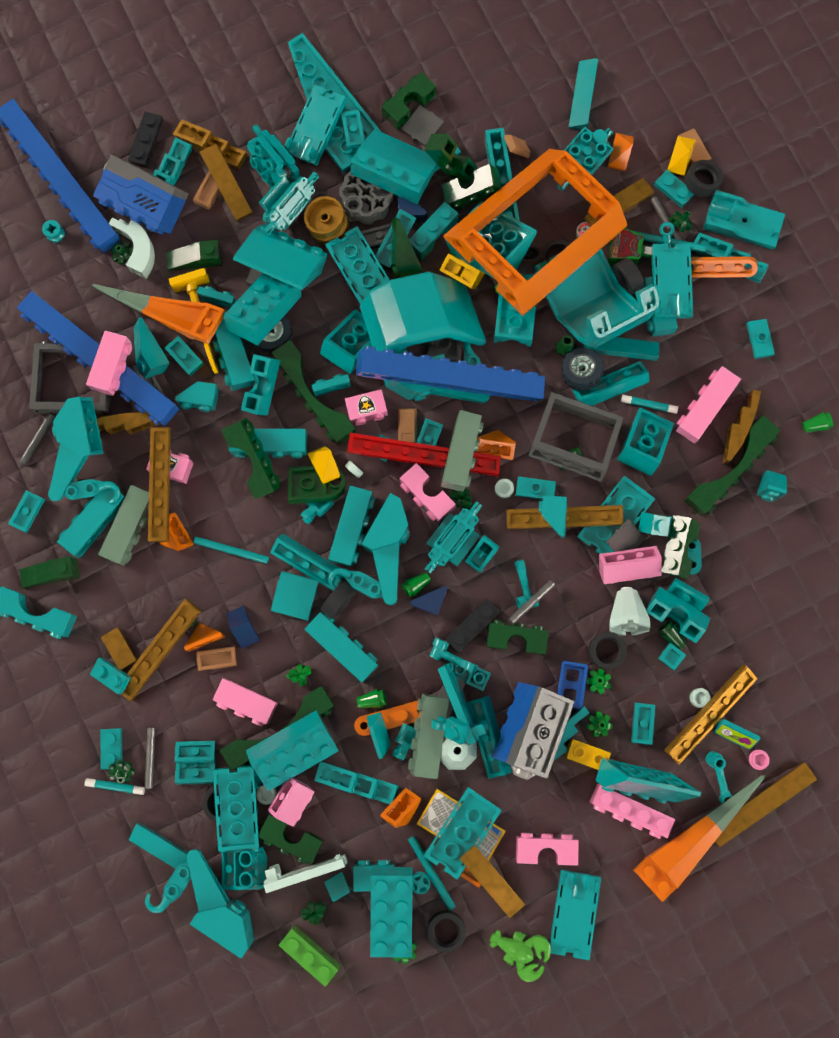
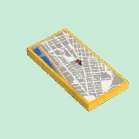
[417,789,505,861]

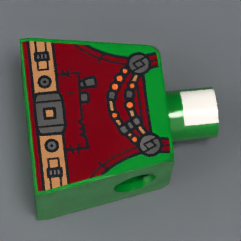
[608,228,652,266]

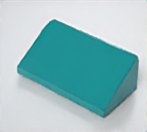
[367,712,391,759]

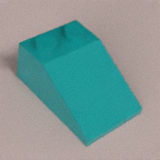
[320,309,372,374]
[617,408,674,476]

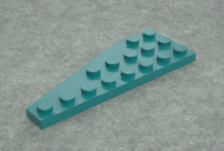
[288,33,381,173]

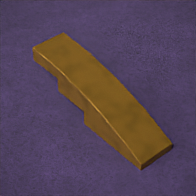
[173,119,248,170]
[200,144,253,222]
[584,178,654,227]
[722,390,761,465]
[97,412,161,435]
[459,844,525,918]

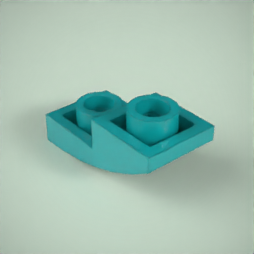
[451,662,491,691]

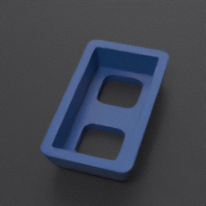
[557,661,588,709]

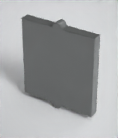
[401,105,444,147]
[606,519,645,552]

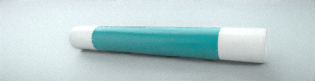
[621,395,678,414]
[85,778,145,795]

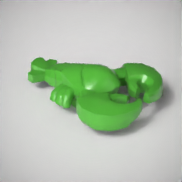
[490,930,551,982]

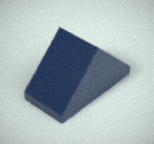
[398,196,427,223]
[410,586,447,616]
[226,605,260,649]

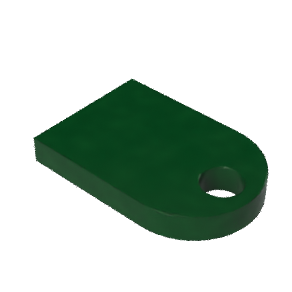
[288,466,346,504]

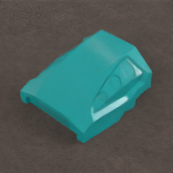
[220,847,267,890]

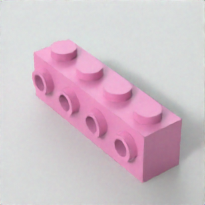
[676,366,741,444]
[589,783,675,839]

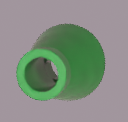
[802,412,833,433]
[401,572,431,597]
[357,689,387,708]

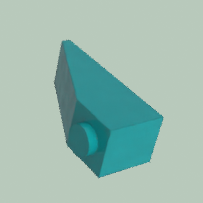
[133,317,170,378]

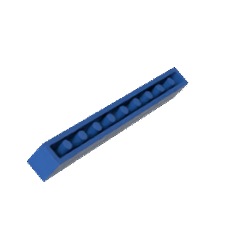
[0,99,121,254]
[17,291,179,427]
[356,346,545,402]

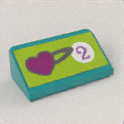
[714,719,761,749]

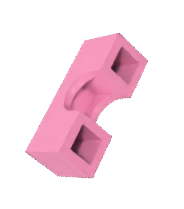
[400,463,456,523]
[516,833,579,865]

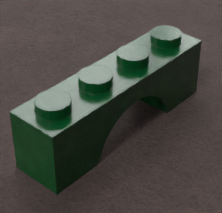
[221,417,280,499]

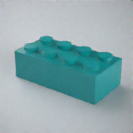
[224,273,301,345]
[246,711,338,791]
[370,867,413,958]

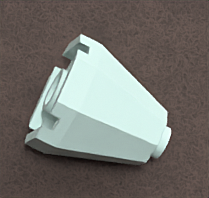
[609,587,650,636]
[440,737,477,770]

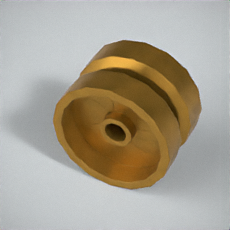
[304,196,349,245]

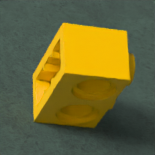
[440,253,485,289]
[564,738,611,770]

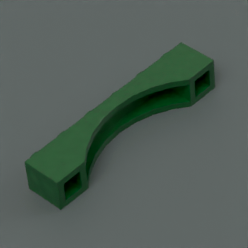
[272,340,356,446]
[684,415,780,516]
[220,686,335,771]

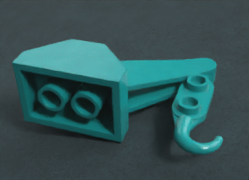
[384,342,490,404]
[48,397,120,504]
[328,493,410,605]
[145,849,255,959]

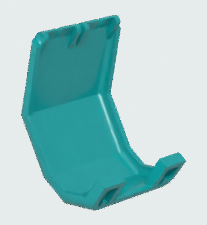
[534,249,659,348]
[360,272,486,353]

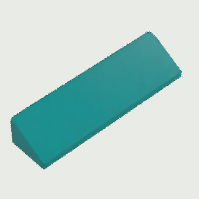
[568,58,598,130]
[583,337,659,361]
[572,361,650,406]
[270,534,344,591]
[467,696,511,779]
[129,822,188,869]

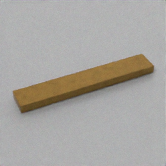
[148,427,171,542]
[507,505,624,529]
[122,598,202,701]
[664,664,758,765]
[715,762,817,847]

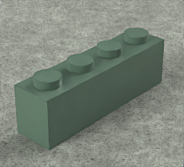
[440,410,484,492]
[98,485,149,566]
[408,694,449,779]

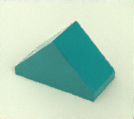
[465,535,499,573]

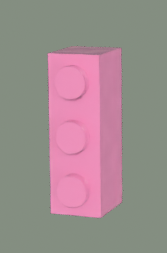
[86,331,132,396]
[599,546,662,584]
[213,678,278,726]

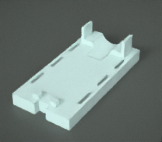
[264,854,348,893]

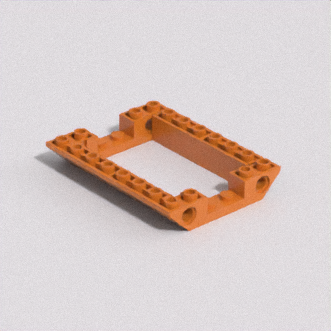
[443,149,627,316]

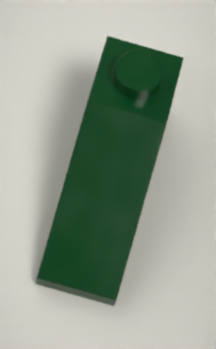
[391,217,423,278]
[166,240,223,271]
[19,556,80,589]

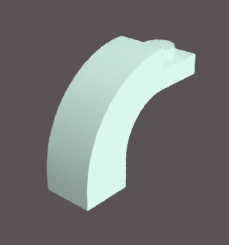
[109,218,155,279]

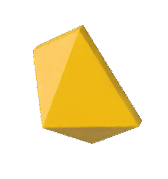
[667,136,696,176]
[308,446,340,484]

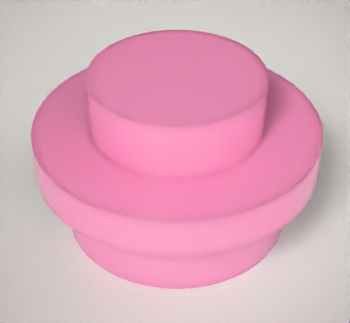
[749,750,769,770]

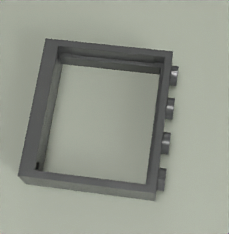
[29,341,111,415]
[528,392,624,482]

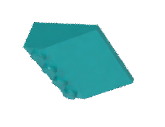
[351,129,438,204]
[445,201,537,278]
[233,224,327,290]
[596,758,701,803]

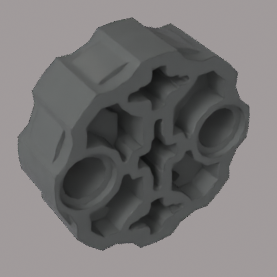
[339,171,393,225]

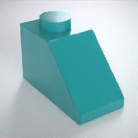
[539,496,568,538]
[638,512,673,537]

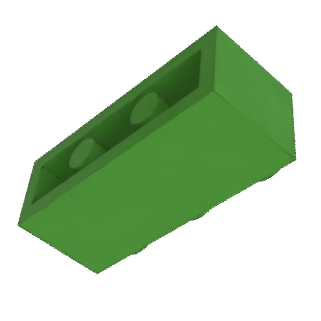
[278,925,340,986]

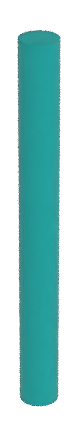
[634,231,707,253]
[194,536,269,564]
[408,836,456,911]

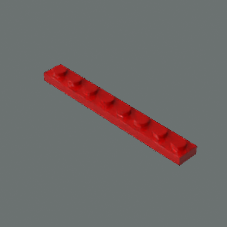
[347,433,501,476]

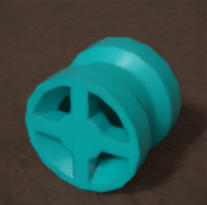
[42,220,65,243]
[412,871,430,894]

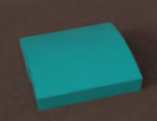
[271,571,319,621]
[174,741,216,785]

